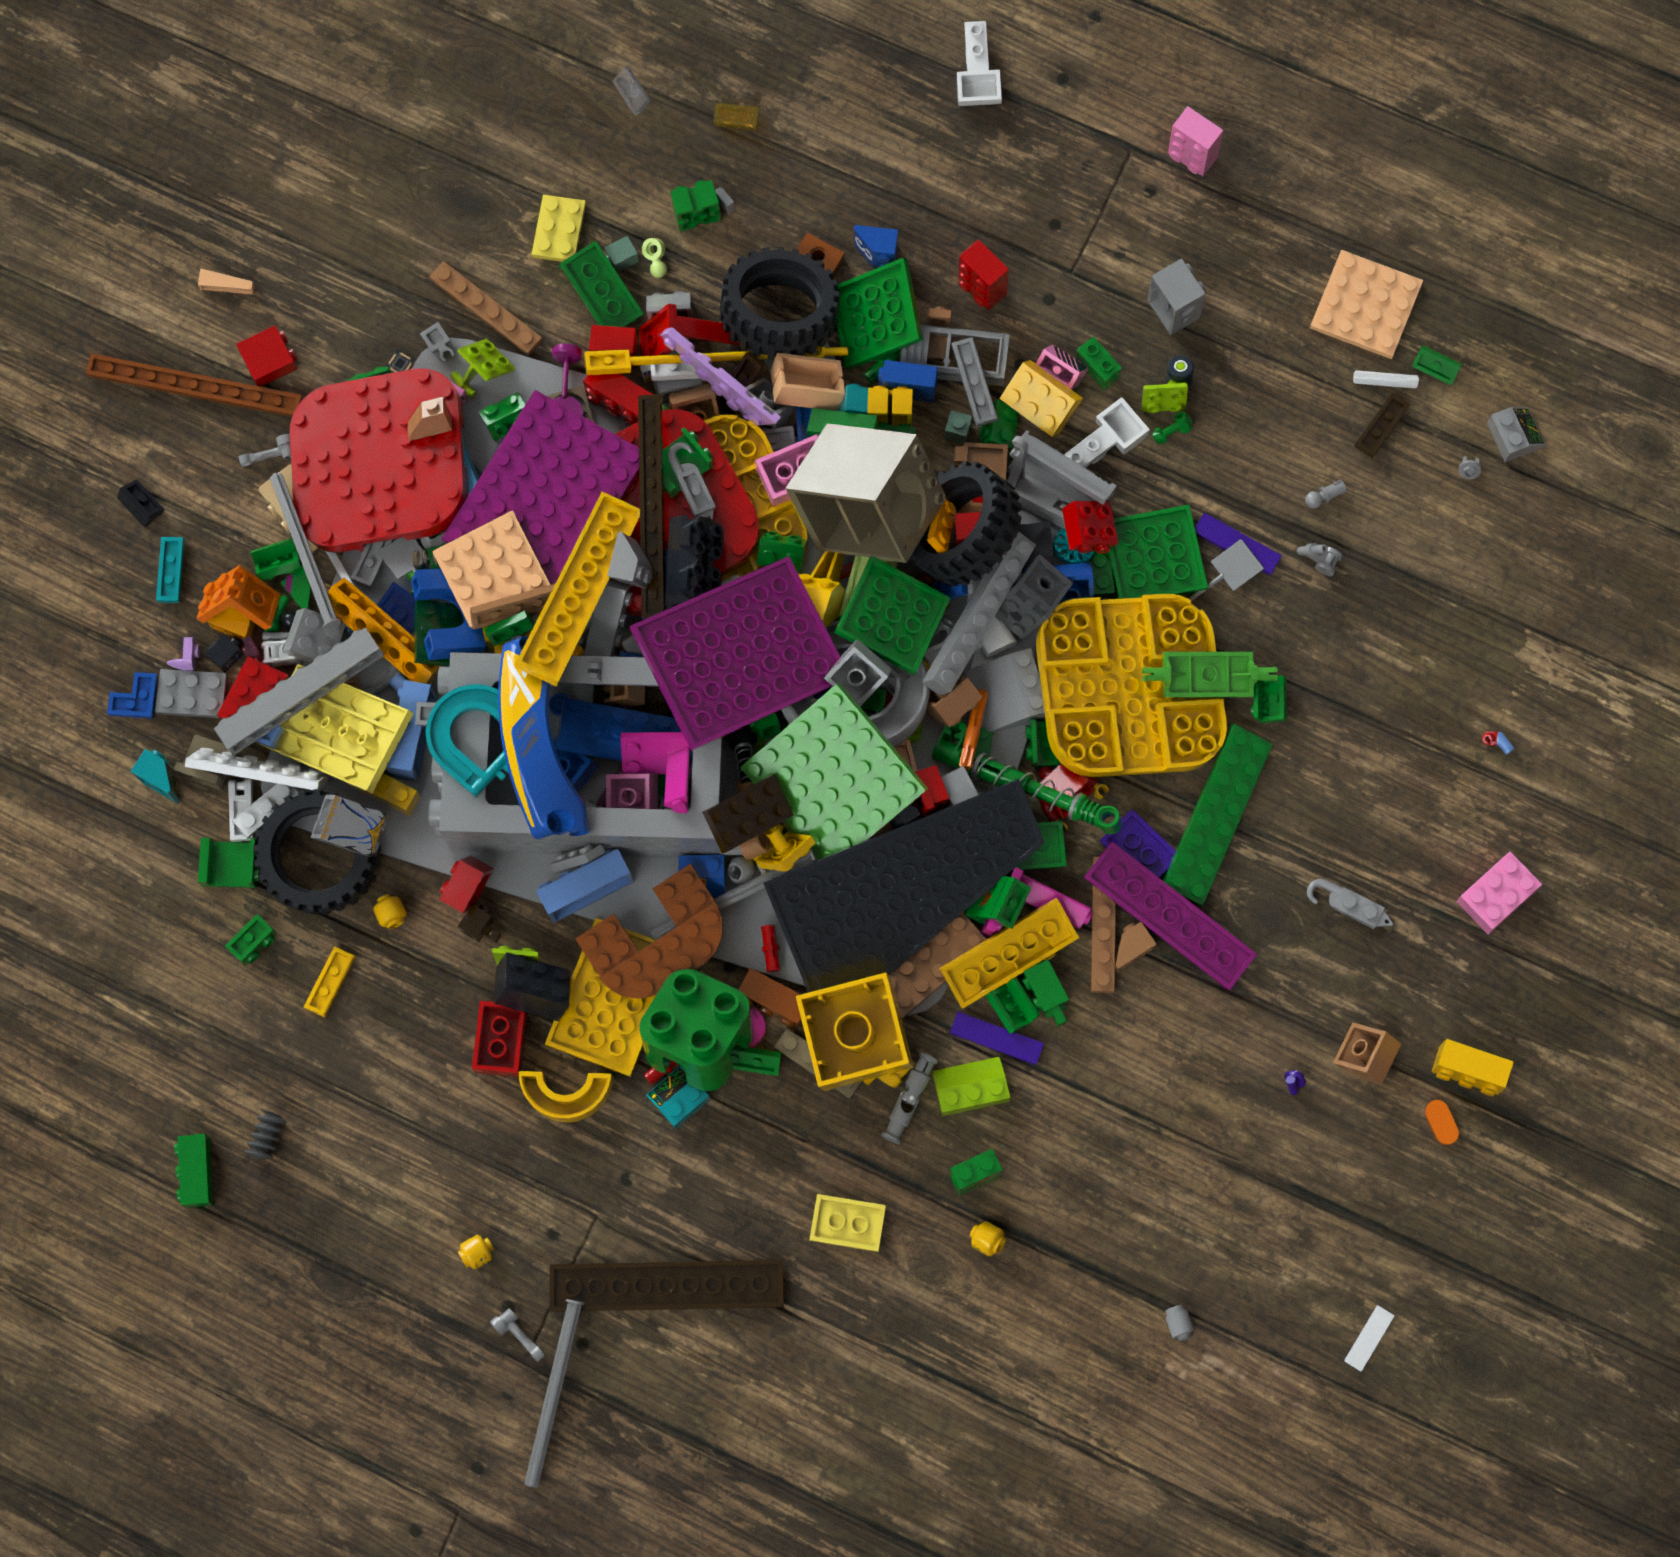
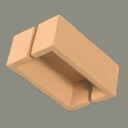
[770,353,845,411]

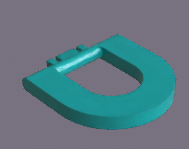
[426,684,509,798]

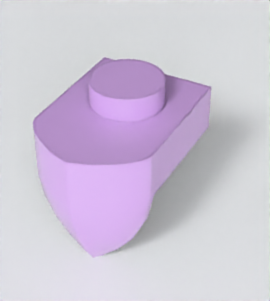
[167,637,200,670]

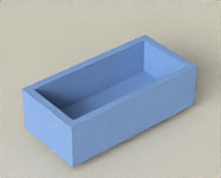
[386,680,437,782]
[536,849,634,924]

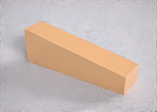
[198,268,255,294]

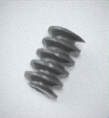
[244,1109,287,1160]

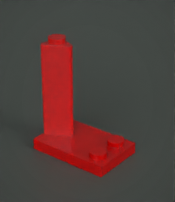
[639,303,740,356]

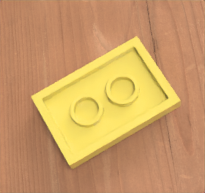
[532,195,586,262]
[809,1194,886,1252]

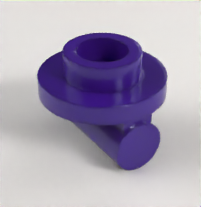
[1284,1070,1307,1095]

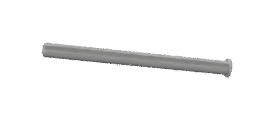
[270,473,341,630]
[651,848,818,940]
[525,1299,584,1488]

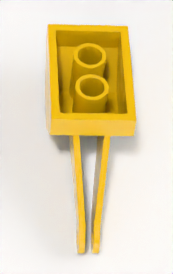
[798,551,845,628]

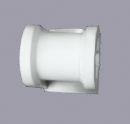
[261,640,304,668]

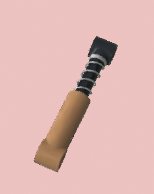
[726,726,771,860]

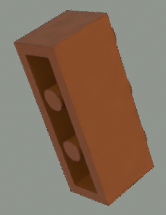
[738,968,802,1028]

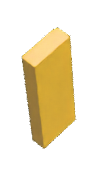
[304,946,356,1018]

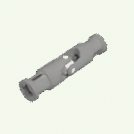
[881,1052,938,1145]

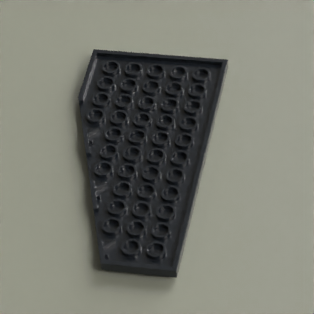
[763,778,1045,993]

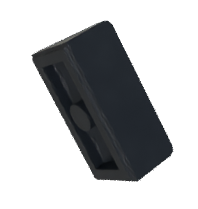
[117,479,165,527]

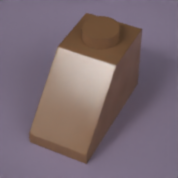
[408,397,452,441]
[1115,922,1156,972]

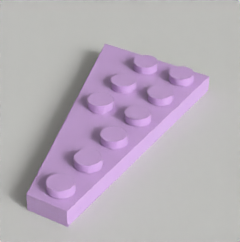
[660,328,781,426]

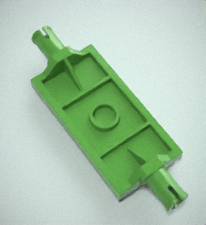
[1142,652,1278,698]

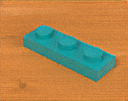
[156,537,185,603]

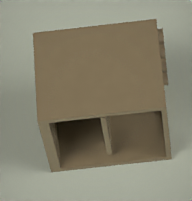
[785,423,947,563]

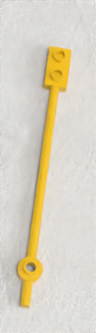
[584,345,848,375]

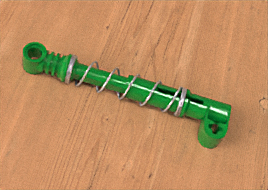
[932,721,1122,835]

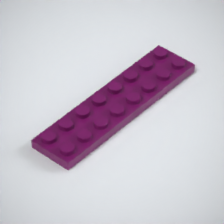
[1084,842,1257,991]

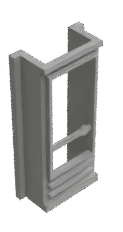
[900,324,1010,387]
[1007,430,1117,505]

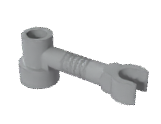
[238,434,291,467]
[490,1308,544,1362]

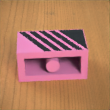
[1036,345,1089,390]

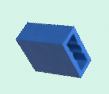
[878,360,937,403]

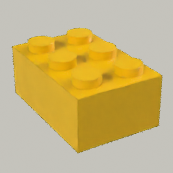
[999,360,1083,437]
[1431,1039,1513,1096]

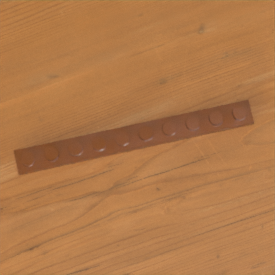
[85,353,303,417]

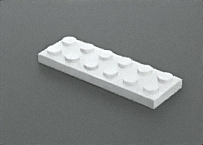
[185,748,329,790]

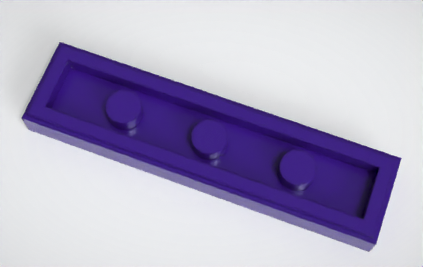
[1195,513,1282,576]
[950,1012,1044,1066]

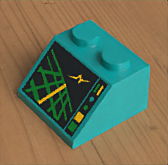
[130,749,180,804]
[646,1065,711,1130]

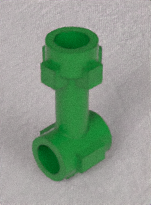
[1151,411,1193,445]

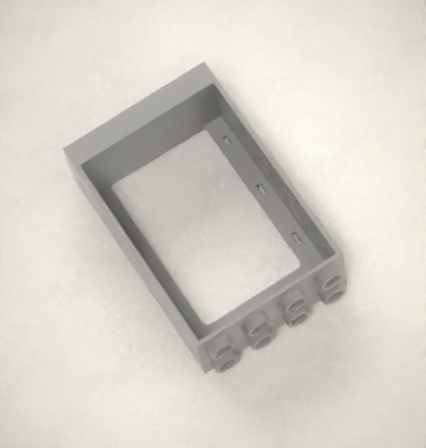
[429,652,727,858]

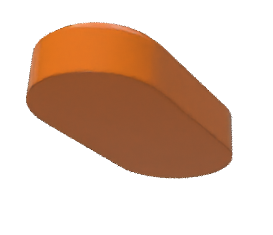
[1425,1100,1459,1145]

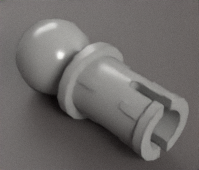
[1305,479,1347,509]

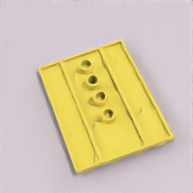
[256,664,414,794]

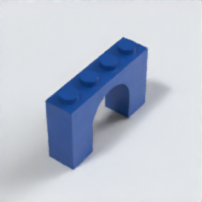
[411,569,487,660]

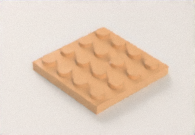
[1310,250,1423,359]
[432,510,550,630]

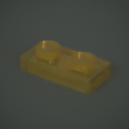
[713,103,759,130]

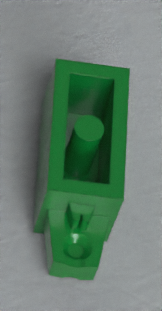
[1021,959,1069,1027]

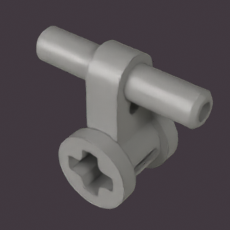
[1297,543,1343,576]

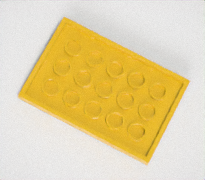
[545,918,657,1077]

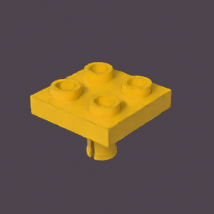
[756,826,816,872]

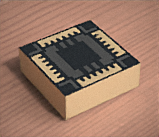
[385,350,416,373]

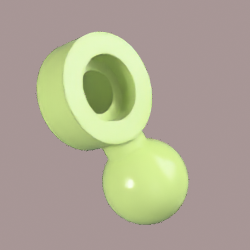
[642,238,667,278]

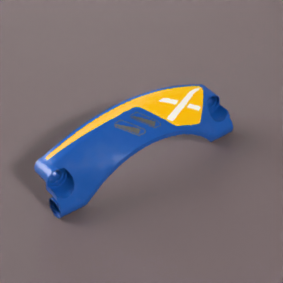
[498,636,590,840]

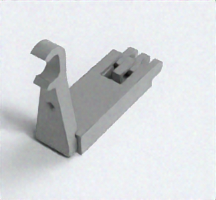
[1008,436,1076,530]

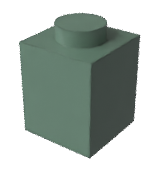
[604,236,639,273]
[945,411,972,444]

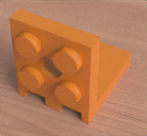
[196,565,281,630]

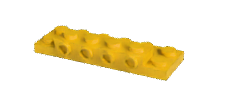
[939,898,1079,1009]

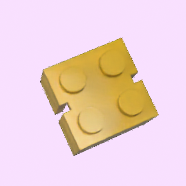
[867,386,913,427]

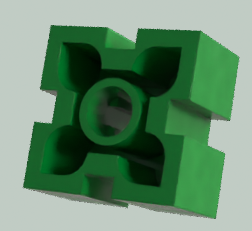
[670,180,721,232]

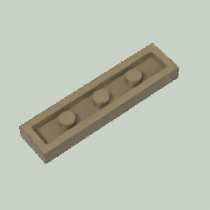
[774,1029,863,1099]

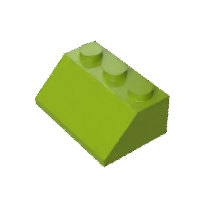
[932,1057,1010,1116]

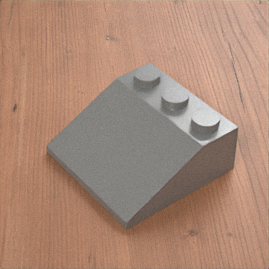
[964,648,1045,733]

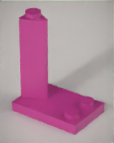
[621,732,691,814]
[980,867,1093,938]

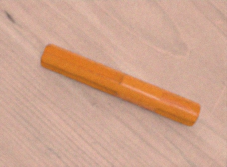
[959,689,988,770]

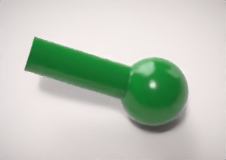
[263,594,290,633]

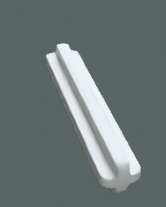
[1353,370,1419,388]

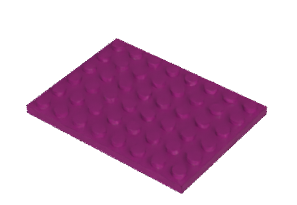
[441,390,639,585]
[630,556,840,751]

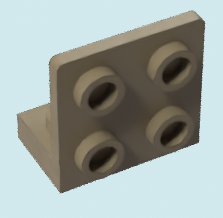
[174,735,229,790]

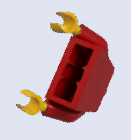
[1038,764,1109,831]

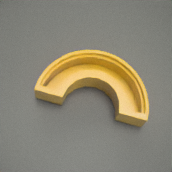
[519,1071,614,1122]

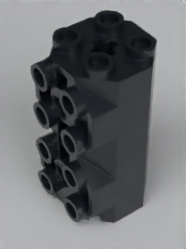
[665,515,724,610]

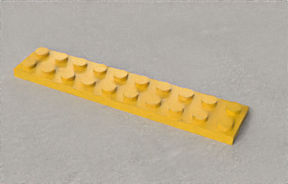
[514,492,640,687]

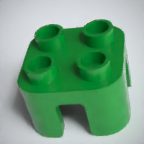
[639,969,754,1091]

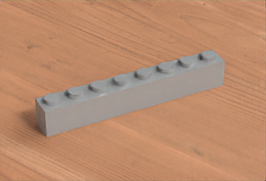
[921,532,1036,695]
[214,628,384,756]

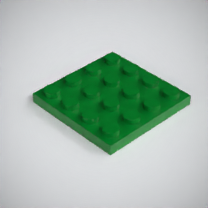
[836,257,923,370]
[1109,505,1208,599]
[834,556,950,676]

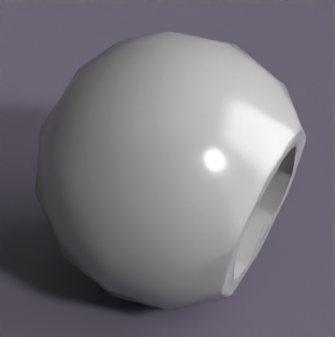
[727,856,756,884]

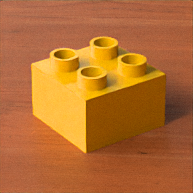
[796,973,914,1091]

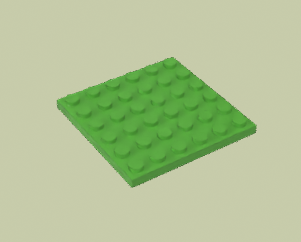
[740,682,928,860]

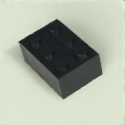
[494,952,570,1021]

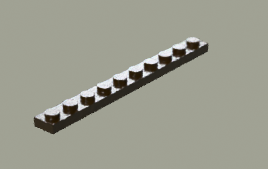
[638,394,666,619]

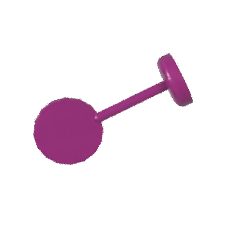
[552,344,584,416]

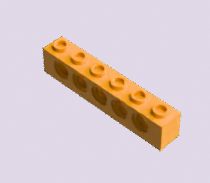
[328,577,443,684]

